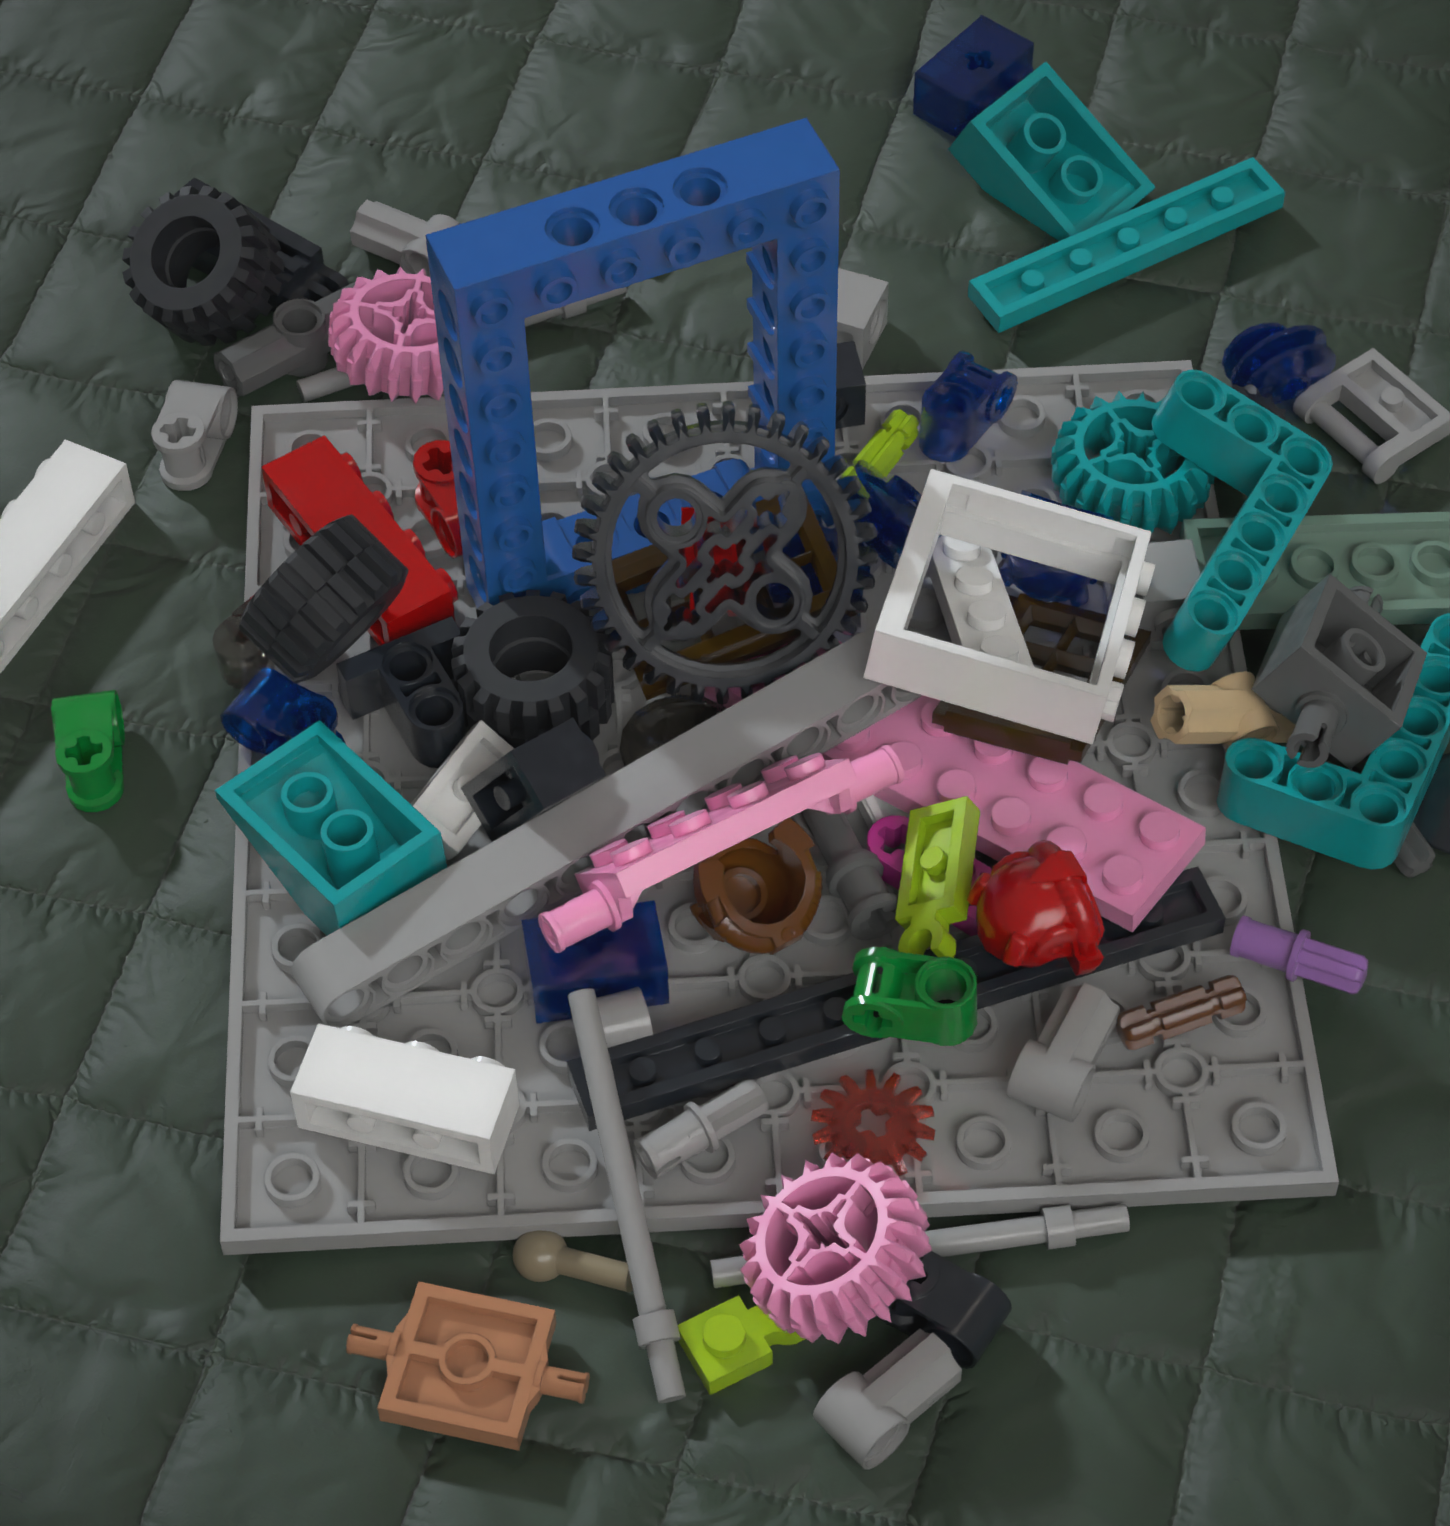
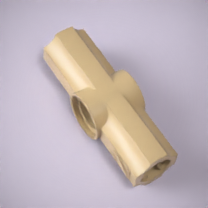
[1150,671,1295,752]

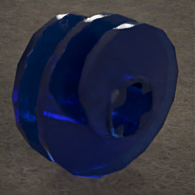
[1221,323,1336,404]
[837,460,942,569]

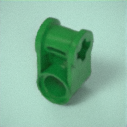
[51,690,125,812]
[842,947,977,1046]

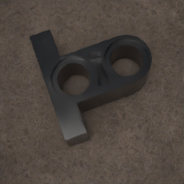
[336,616,467,768]

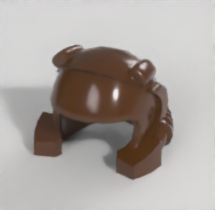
[689,818,823,955]

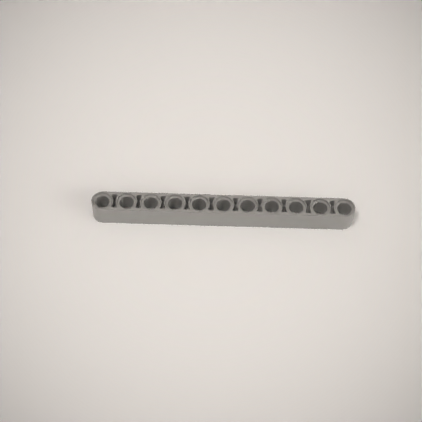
[291,624,922,1028]

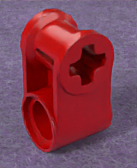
[413,440,463,559]

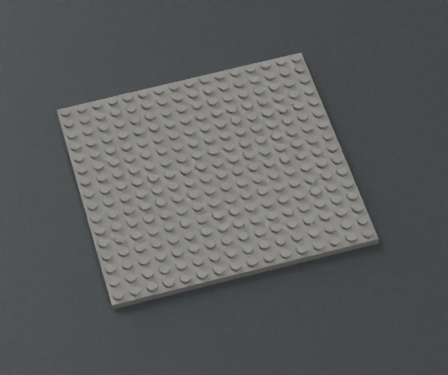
[220,360,1339,1255]

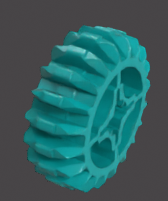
[1051,391,1215,534]

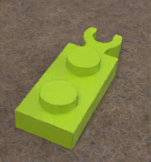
[895,796,980,958]

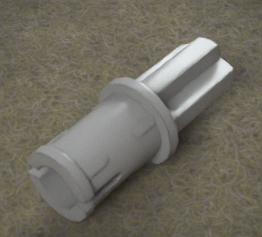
[633,1079,769,1179]

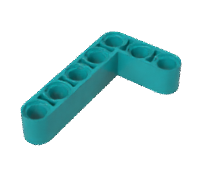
[1151,369,1333,672]
[1216,613,1450,869]

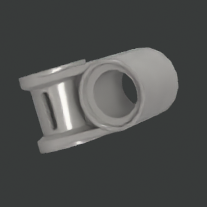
[151,380,238,491]

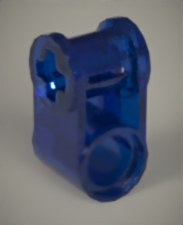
[919,351,1018,462]
[220,668,346,755]

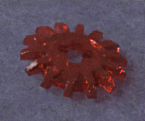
[811,1069,936,1177]

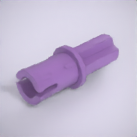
[1230,915,1368,994]

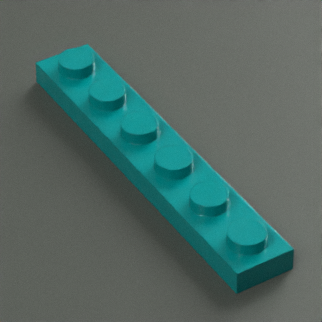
[968,157,1285,333]

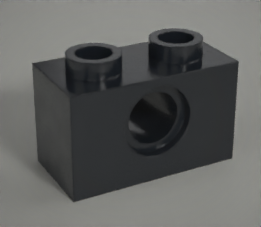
[461,718,606,842]

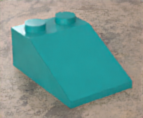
[948,61,1156,241]
[215,720,447,936]

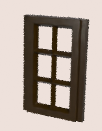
[612,492,858,701]
[932,593,1152,765]

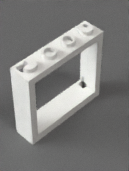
[863,469,1156,745]

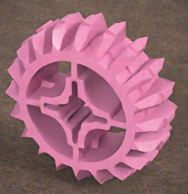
[328,267,444,404]
[739,1153,932,1344]

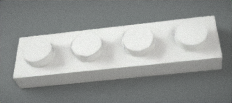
[928,535,1034,667]

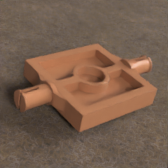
[346,1281,590,1451]

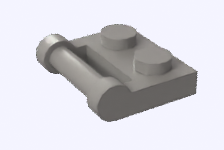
[1293,348,1450,484]

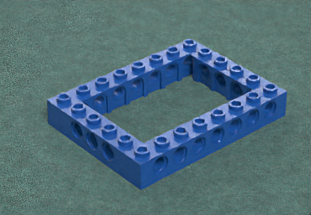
[425,117,840,608]

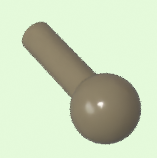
[512,1230,633,1293]

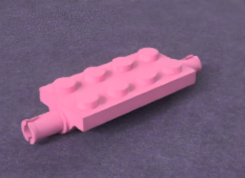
[538,744,904,953]

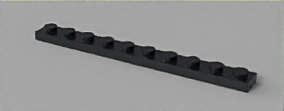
[566,866,1226,1131]

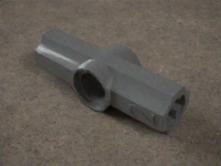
[214,281,356,398]

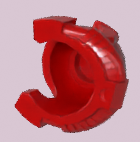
[967,840,1105,976]

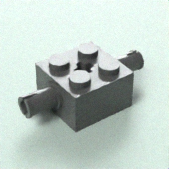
[1251,574,1427,769]

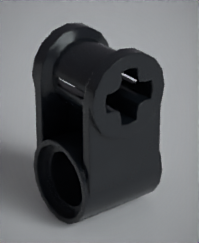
[881,1251,1012,1369]

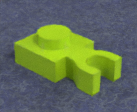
[678,1295,805,1395]

